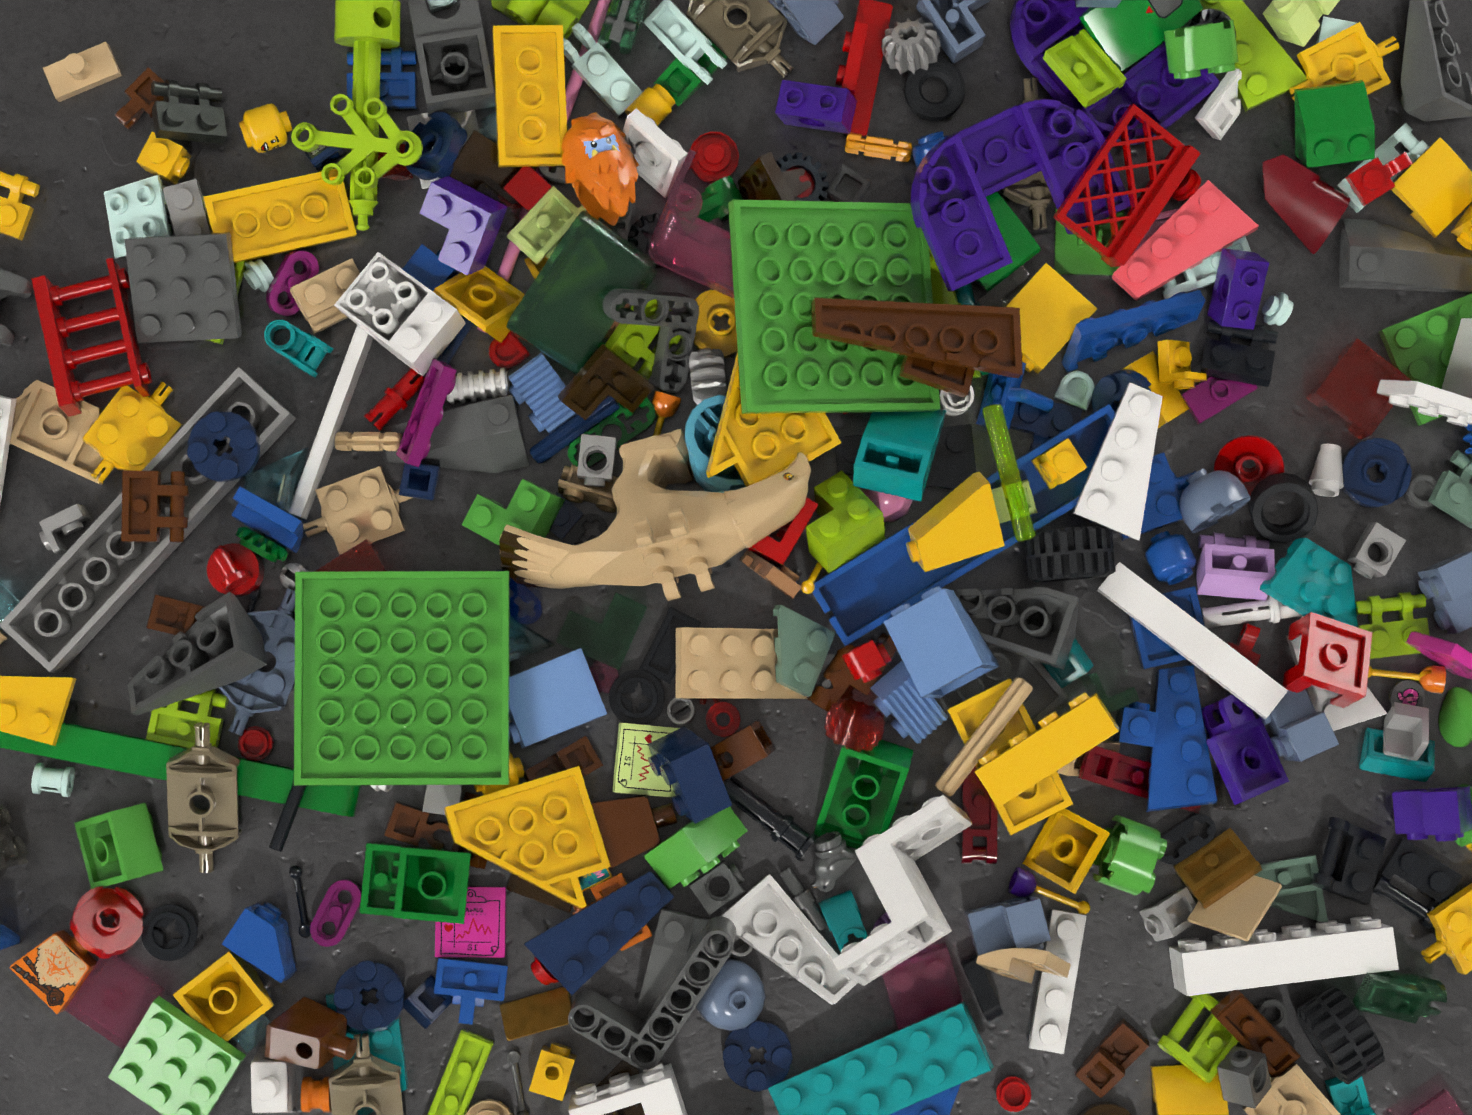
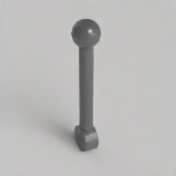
[506,1050,530,1115]

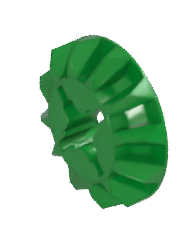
[235,527,288,563]

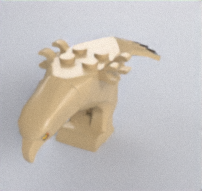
[499,429,811,601]

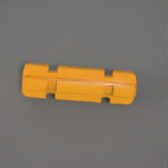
[845,133,912,162]

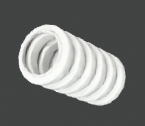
[447,368,510,405]

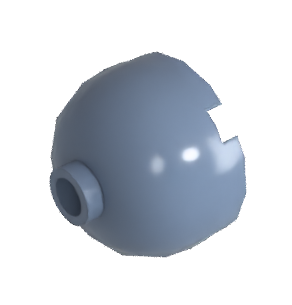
[1179,469,1251,534]
[696,958,766,1031]

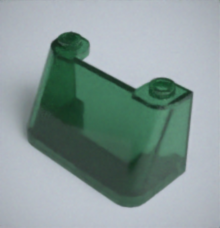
[506,211,658,375]

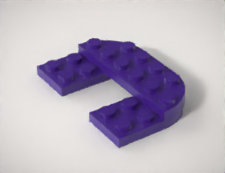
[1010,0,1220,145]
[911,99,1130,291]

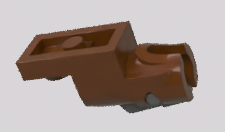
[807,632,897,717]

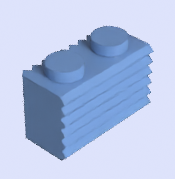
[508,353,577,434]
[870,661,948,744]

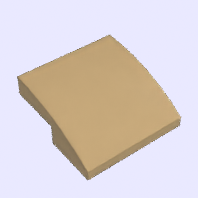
[976,948,1071,984]

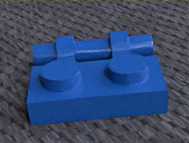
[347,47,417,110]

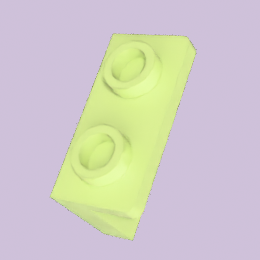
[507,186,586,265]

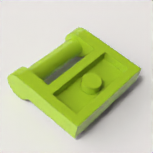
[1157,994,1239,1083]

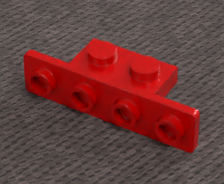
[835,0,893,137]

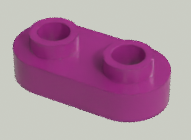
[266,250,319,316]
[310,879,362,947]

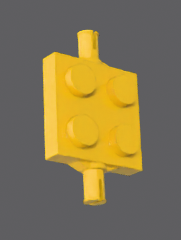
[1289,22,1399,101]
[82,382,182,484]
[1421,883,1472,975]

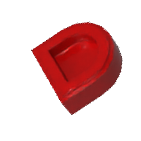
[489,330,531,370]

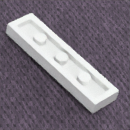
[1028,909,1087,1054]

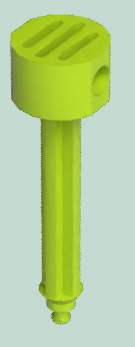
[334,0,401,231]

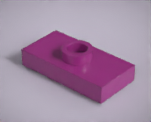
[1181,377,1258,425]

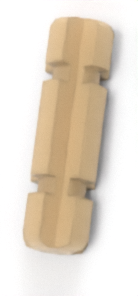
[334,432,402,451]

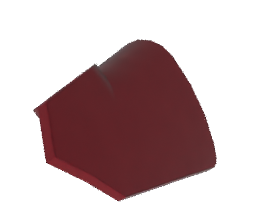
[1262,154,1351,254]

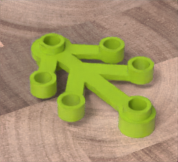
[291,94,423,189]

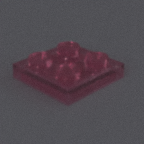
[882,942,963,1030]

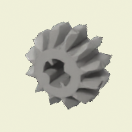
[881,17,941,74]
[689,348,728,405]

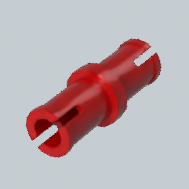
[364,368,425,431]

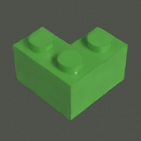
[462,479,565,546]
[644,807,748,890]

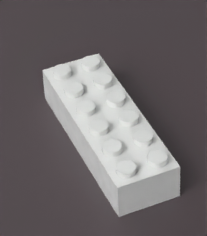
[1169,916,1399,996]

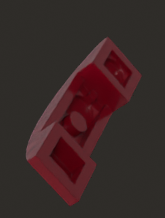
[1078,746,1201,814]

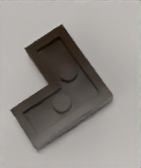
[557,344,655,420]

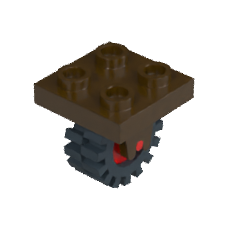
[737,152,829,201]

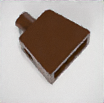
[710,719,776,781]
[591,795,678,868]
[265,997,357,1069]

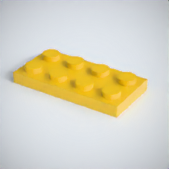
[492,25,567,167]
[203,169,357,263]
[947,678,1073,835]

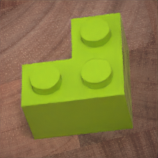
[806,471,886,574]

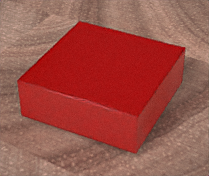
[503,167,552,212]

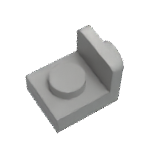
[39,504,91,555]
[1140,887,1196,942]

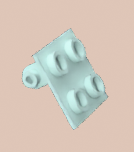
[104,175,173,259]

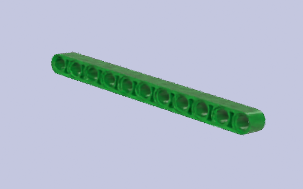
[0,722,361,817]

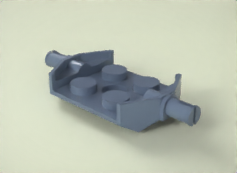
[219,588,295,736]

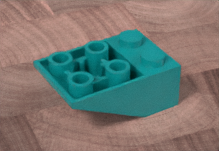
[853,409,946,501]

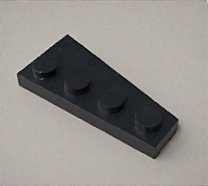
[835,424,976,489]

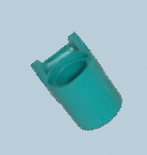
[264,320,334,378]
[818,889,868,951]

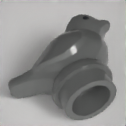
[811,831,858,892]

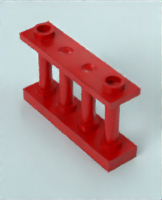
[31,258,152,417]

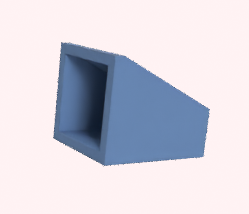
[884,586,999,699]
[509,648,607,748]

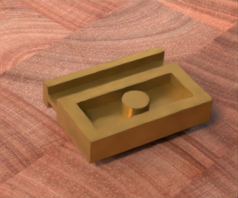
[1173,828,1262,909]

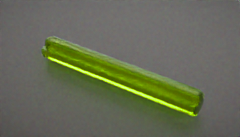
[983,404,1035,541]

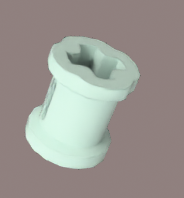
[31,763,75,797]

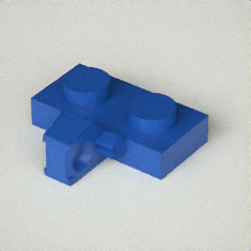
[434,957,508,1025]

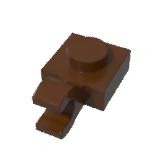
[115,67,164,130]

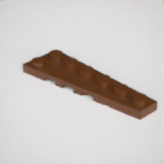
[812,298,1023,378]

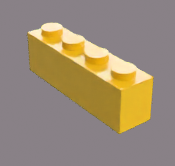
[975,692,1119,808]

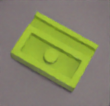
[1043,29,1127,108]

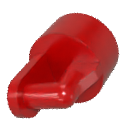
[207,543,264,597]

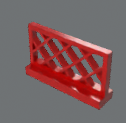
[1053,104,1201,267]

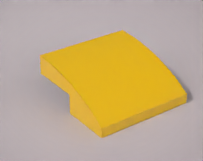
[1391,137,1472,238]
[1151,1064,1229,1115]

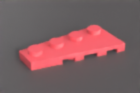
[1112,180,1259,301]

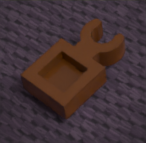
[384,801,450,849]

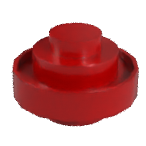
[689,131,739,183]

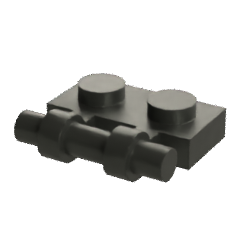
[151,79,227,144]

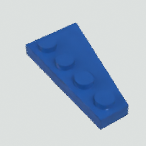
[1061,290,1206,373]
[1146,665,1218,812]

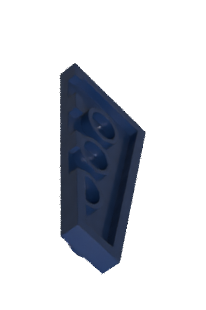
[524,871,674,995]

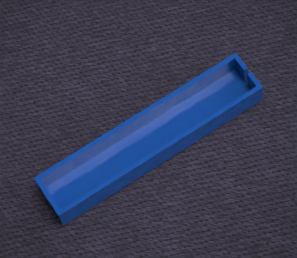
[812,404,1115,646]

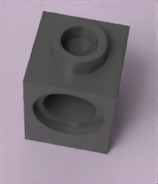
[689,860,745,915]
[1217,1046,1271,1109]

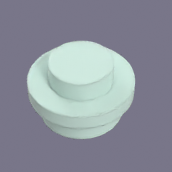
[243,259,274,292]
[1262,292,1294,326]

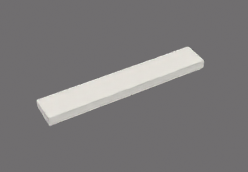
[289,325,373,520]
[1097,562,1288,719]

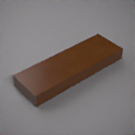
[1210,990,1300,1077]

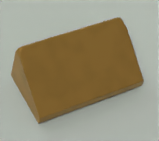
[499,986,572,1041]

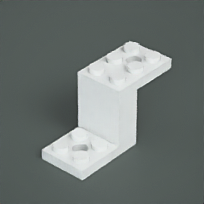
[1377,318,1472,427]
[832,795,973,986]
[568,1062,687,1115]

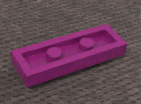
[396,358,457,467]

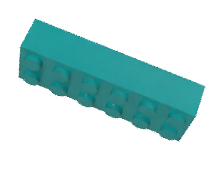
[768,1001,994,1115]

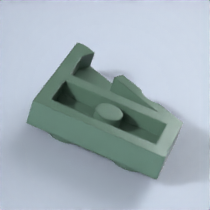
[773,605,836,696]
[1255,854,1328,922]

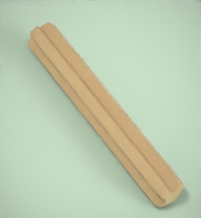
[935,677,1033,797]

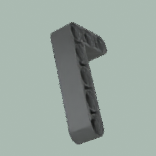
[568,916,736,1070]

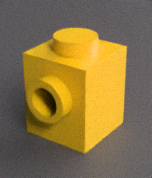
[136,131,191,185]
[529,1042,577,1101]

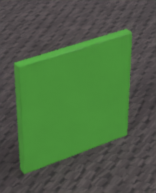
[1054,206,1124,276]

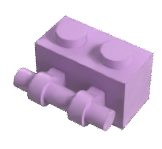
[1196,532,1275,600]

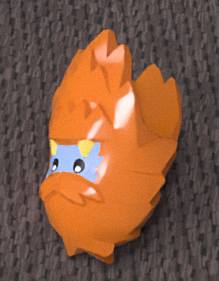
[562,112,639,226]

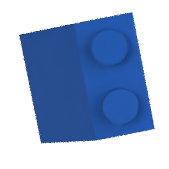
[222,902,297,983]

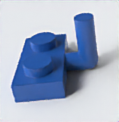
[976,362,1054,430]

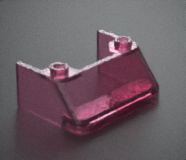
[648,150,734,299]

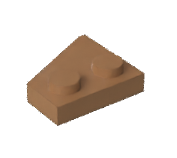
[740,549,801,600]

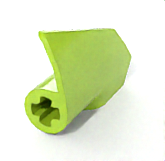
[491,0,591,40]

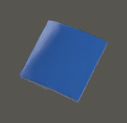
[231,486,303,553]

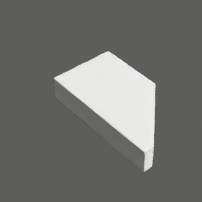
[1195,68,1242,140]

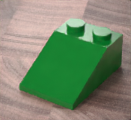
[814,728,913,849]

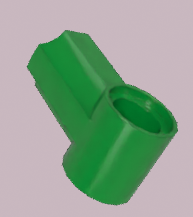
[673,176,744,236]

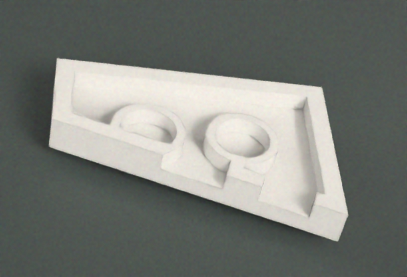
[1286,635,1387,731]

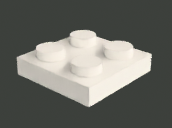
[623,108,688,198]

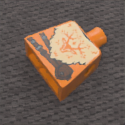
[9,930,98,1014]

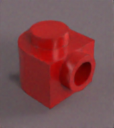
[842,639,892,683]

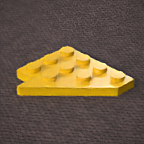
[706,352,841,487]
[444,766,611,909]

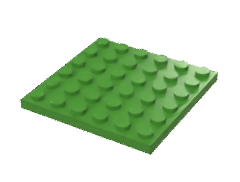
[728,199,940,414]
[294,571,510,786]

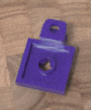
[1201,695,1289,805]

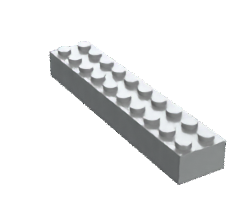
[0,367,297,673]

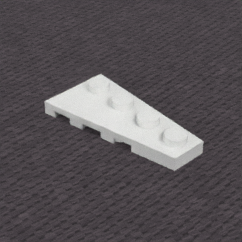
[1073,383,1163,541]

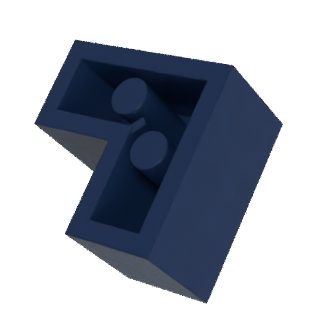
[648,726,732,824]

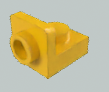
[1157,339,1207,390]

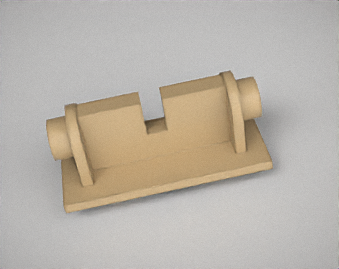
[558,464,618,513]

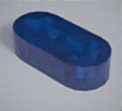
[497,570,543,625]

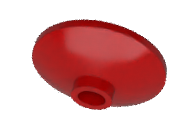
[1214,435,1284,496]

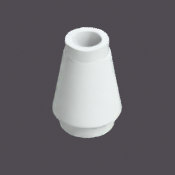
[1309,444,1344,497]

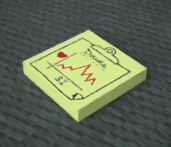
[612,722,680,797]

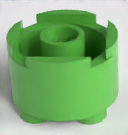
[1163,20,1239,79]
[1093,815,1167,895]

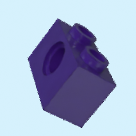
[775,80,857,134]
[1207,248,1269,330]

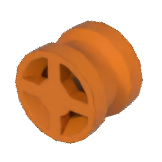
[300,1077,332,1113]

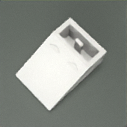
[334,252,466,376]

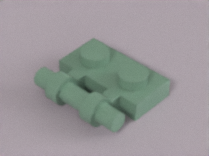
[1428,450,1472,529]

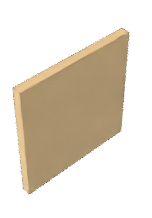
[1187,875,1282,942]

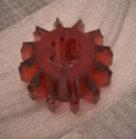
[824,698,885,752]

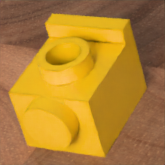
[1031,438,1088,490]

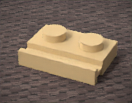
[290,258,360,334]

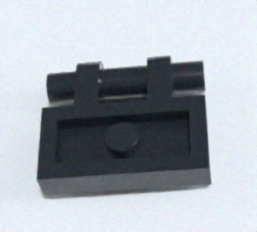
[1200,319,1278,387]

